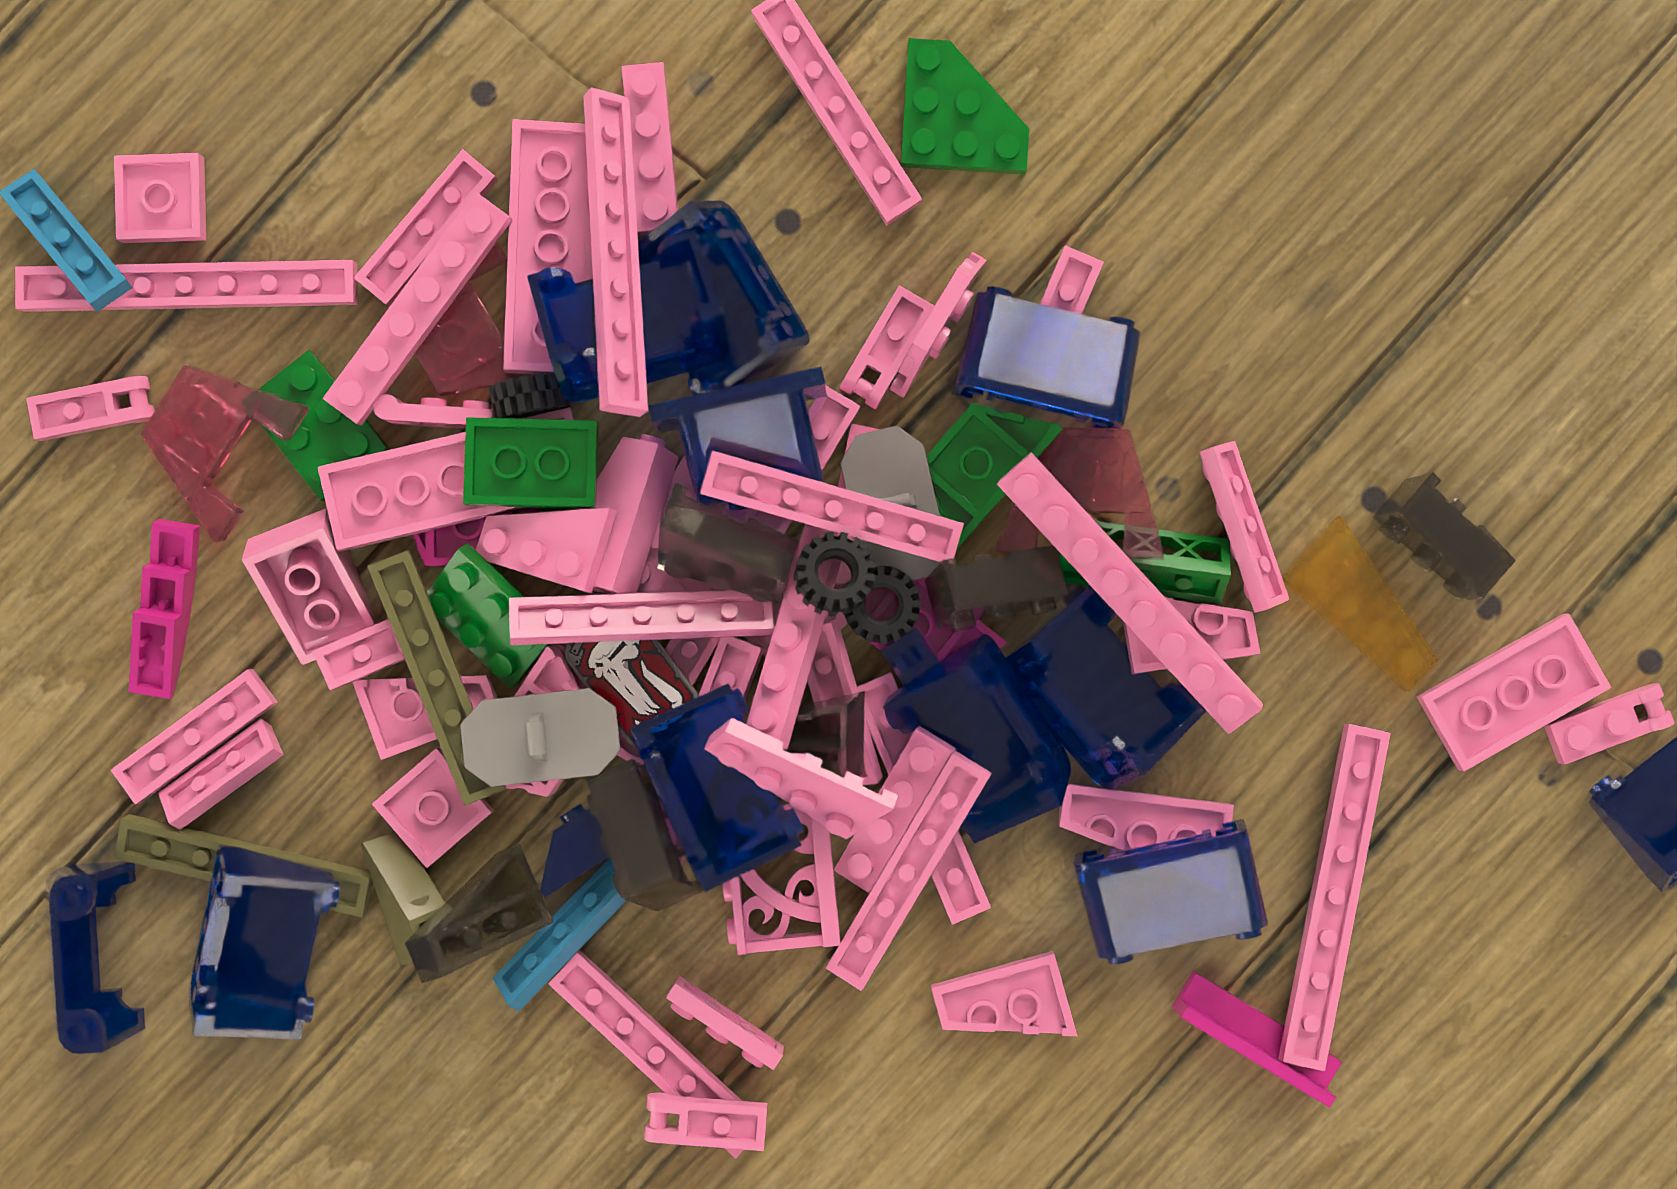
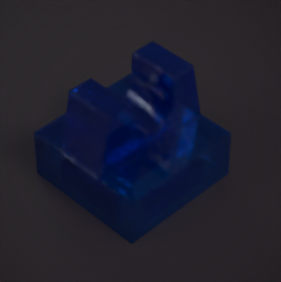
[881,627,940,687]

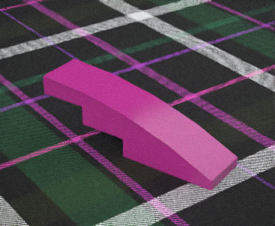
[129,519,200,699]

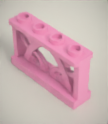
[714,778,840,955]

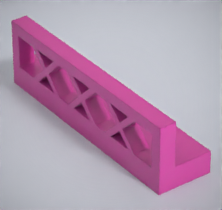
[1171,971,1342,1108]

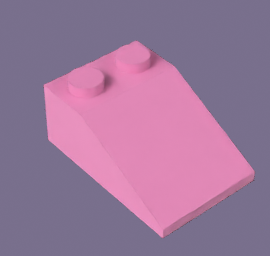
[242,508,378,665]

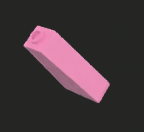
[579,434,679,595]

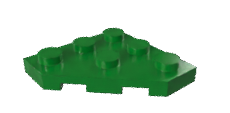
[901,38,1029,175]

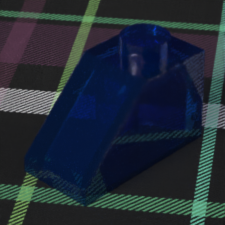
[540,804,622,898]

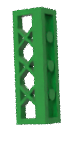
[1053,521,1231,604]

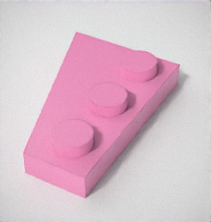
[476,508,617,593]
[1122,597,1261,674]
[353,675,498,760]
[931,951,1077,1036]

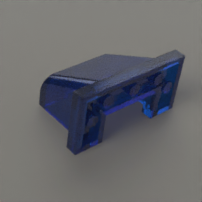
[648,367,827,511]

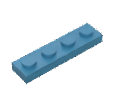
[0,169,133,312]
[492,857,638,1011]

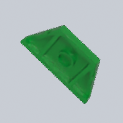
[926,403,1063,551]

